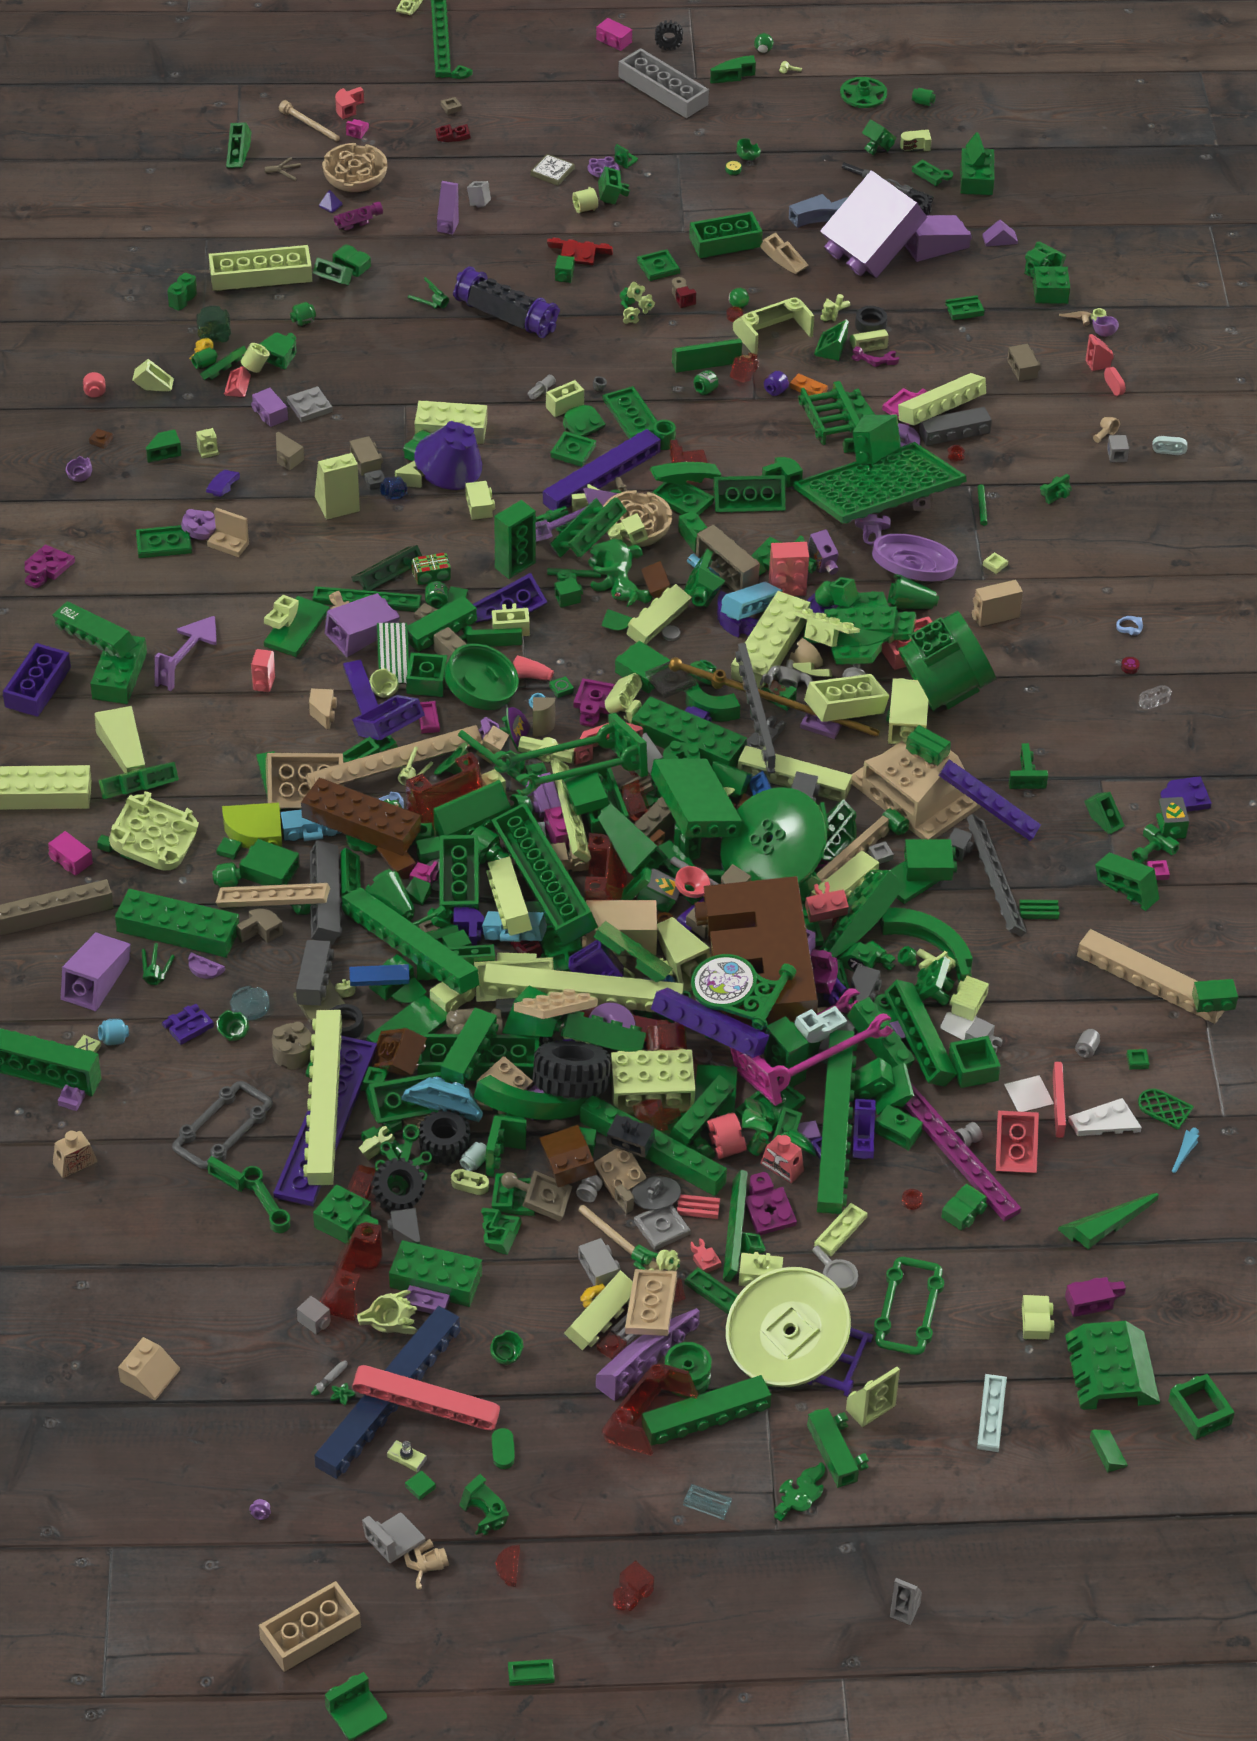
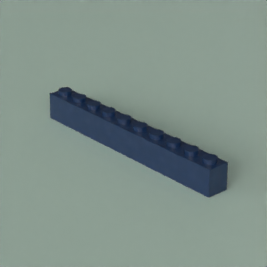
[314,1305,461,1479]

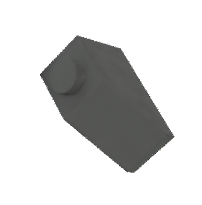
[387,1208,420,1244]

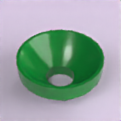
[689,660,717,685]

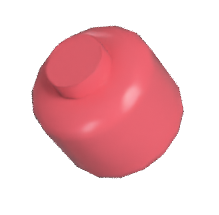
[83,372,106,397]

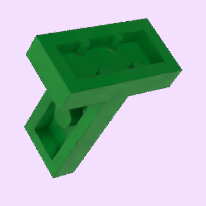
[1008,743,1048,789]

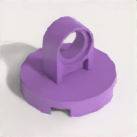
[855,514,891,546]

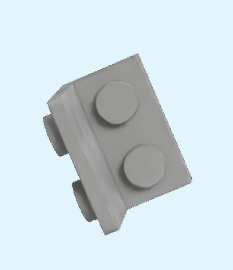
[362,1513,425,1563]

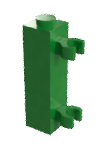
[807,1408,869,1488]

